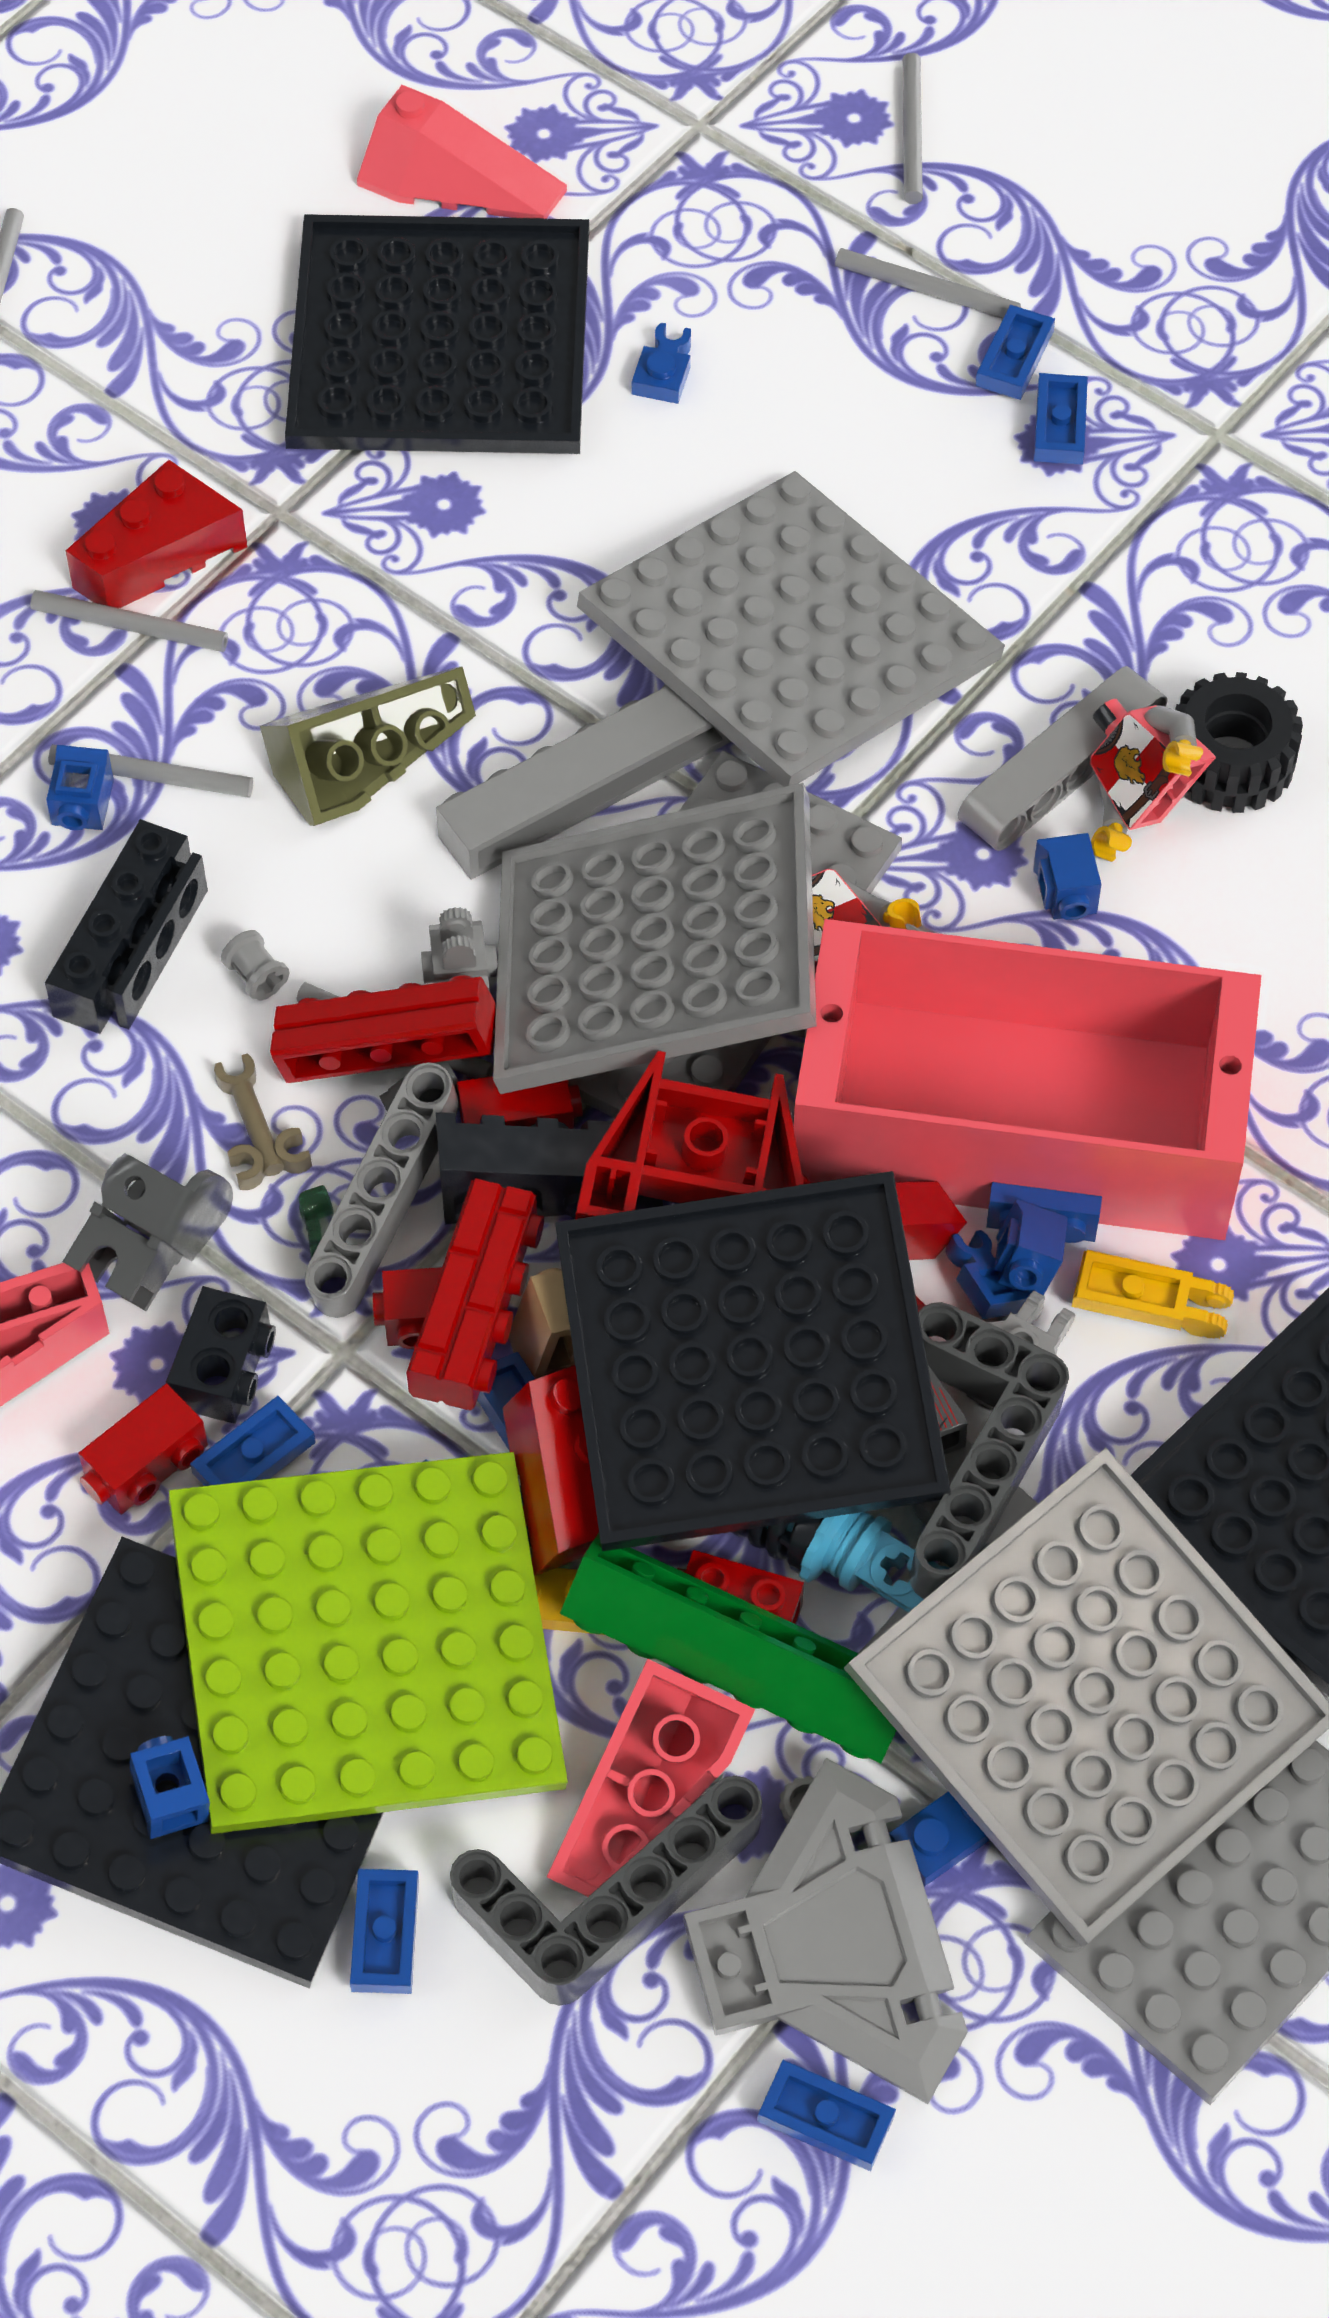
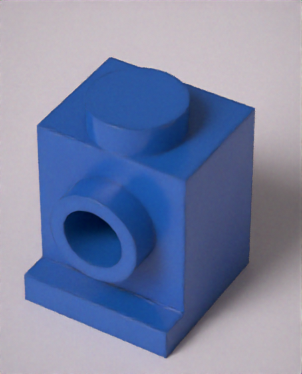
[130,1736,210,1839]

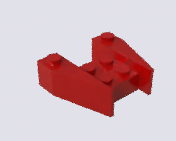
[575,1051,804,1219]

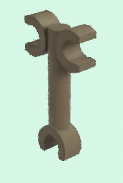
[214,1053,312,1191]

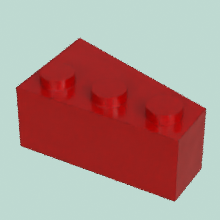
[65,460,248,608]
[502,1365,599,1577]

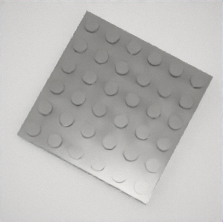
[577,471,1005,787]
[493,783,817,1094]
[844,1447,1329,1947]

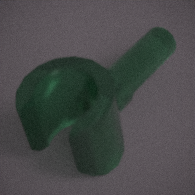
[299,1185,334,1258]

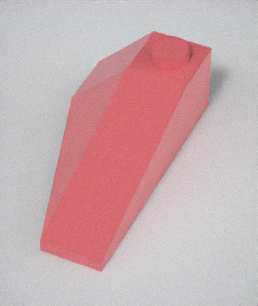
[357,85,567,219]
[547,1659,755,1897]

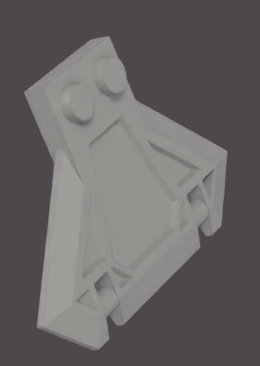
[683,1758,968,2104]

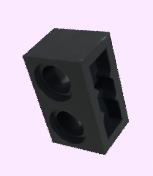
[166,1286,276,1424]

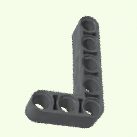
[909,1302,1069,1599]
[450,1776,762,2006]

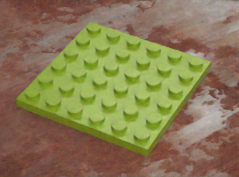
[168,1452,568,1834]

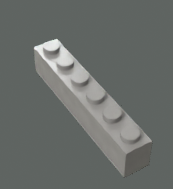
[436,684,731,880]

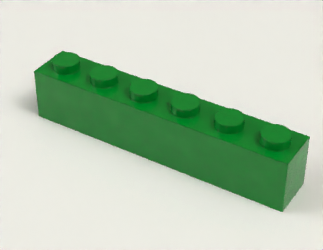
[560,1533,897,1764]

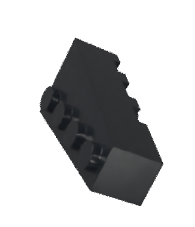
[436,1112,663,1225]

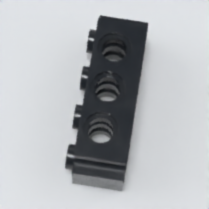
[45,819,208,1034]

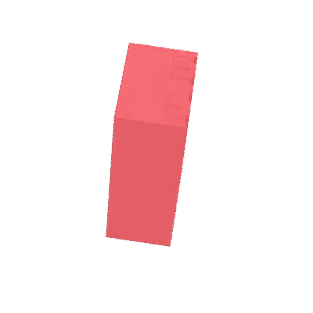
[793,919,1262,1240]

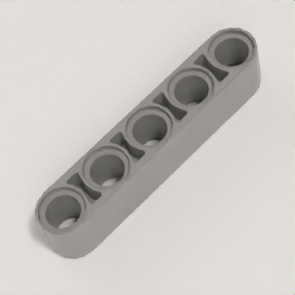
[957,666,1168,851]
[305,1062,459,1318]

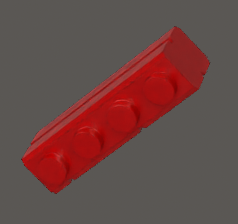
[270,975,496,1083]
[406,1178,544,1411]

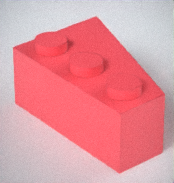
[0,1262,110,1407]

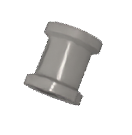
[220,930,290,1001]

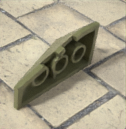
[260,666,476,826]

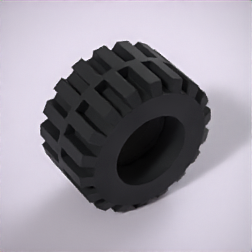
[1175,672,1303,813]

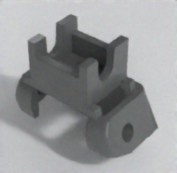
[62,1153,233,1312]

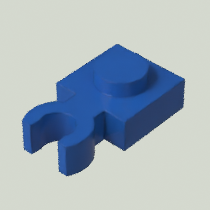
[631,322,691,404]
[945,1230,1030,1320]

